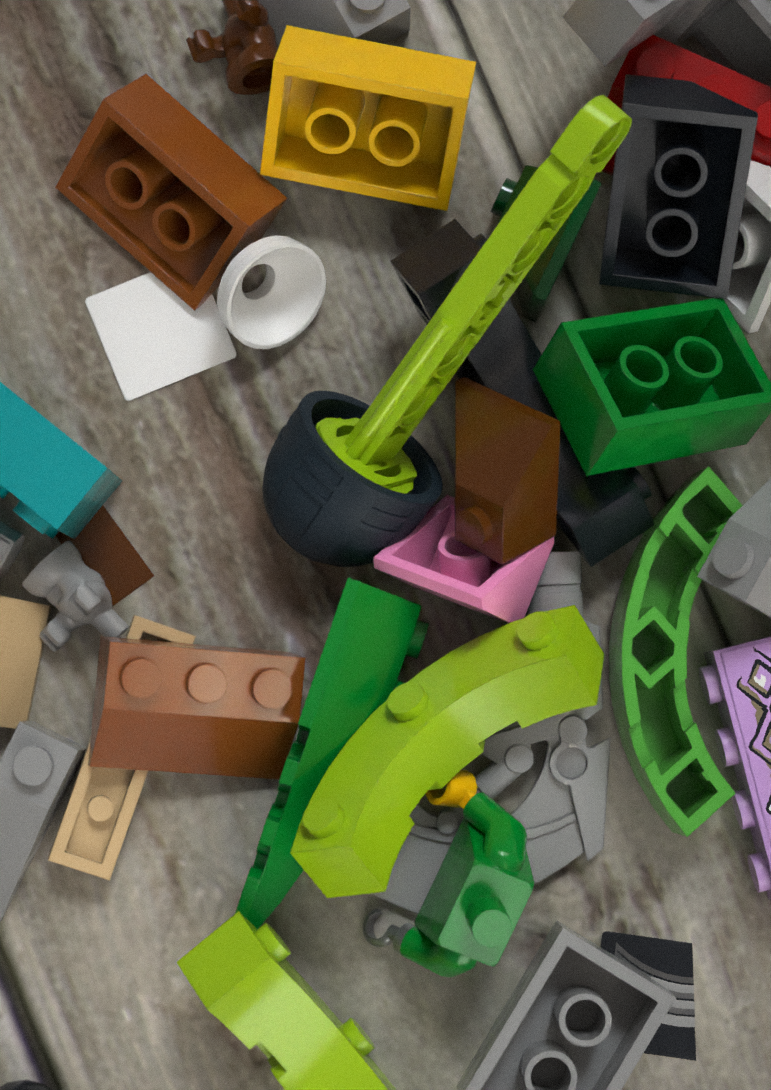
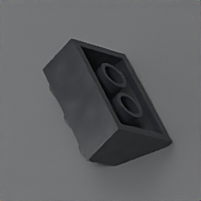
[599,74,758,299]

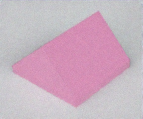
[373,495,554,623]

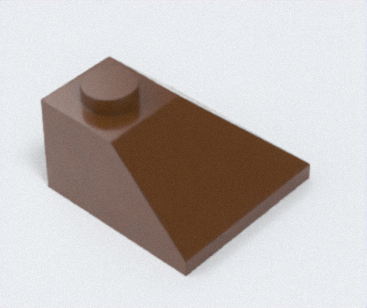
[454,377,561,565]

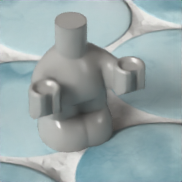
[22,541,129,652]

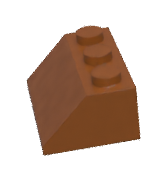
[55,74,288,311]
[88,636,306,780]

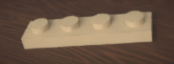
[47,615,196,881]

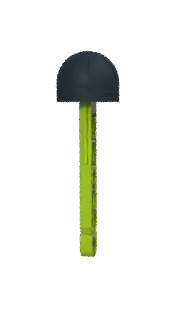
[262,95,632,567]

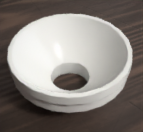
[217,235,326,349]

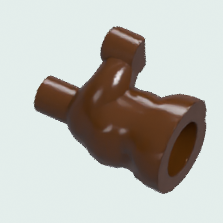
[186,0,278,95]

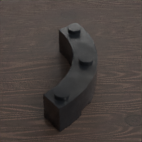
[390,219,655,567]

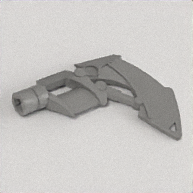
[371,551,611,914]

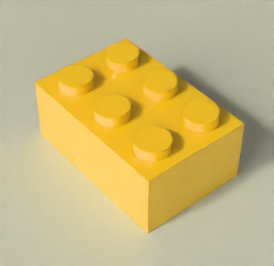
[260,25,476,211]

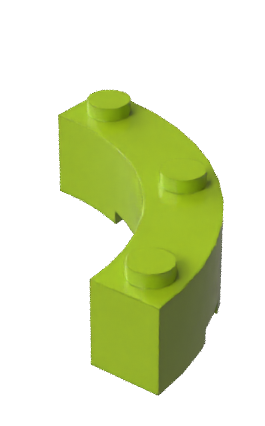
[290,605,605,898]
[177,911,396,1090]

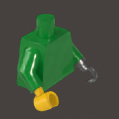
[363,769,534,977]

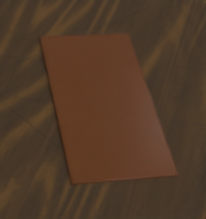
[56,505,154,606]

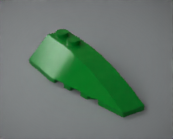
[235,578,429,929]

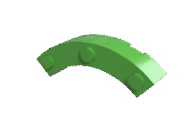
[609,466,743,837]

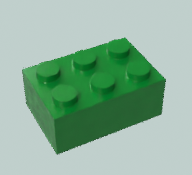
[533,298,771,476]

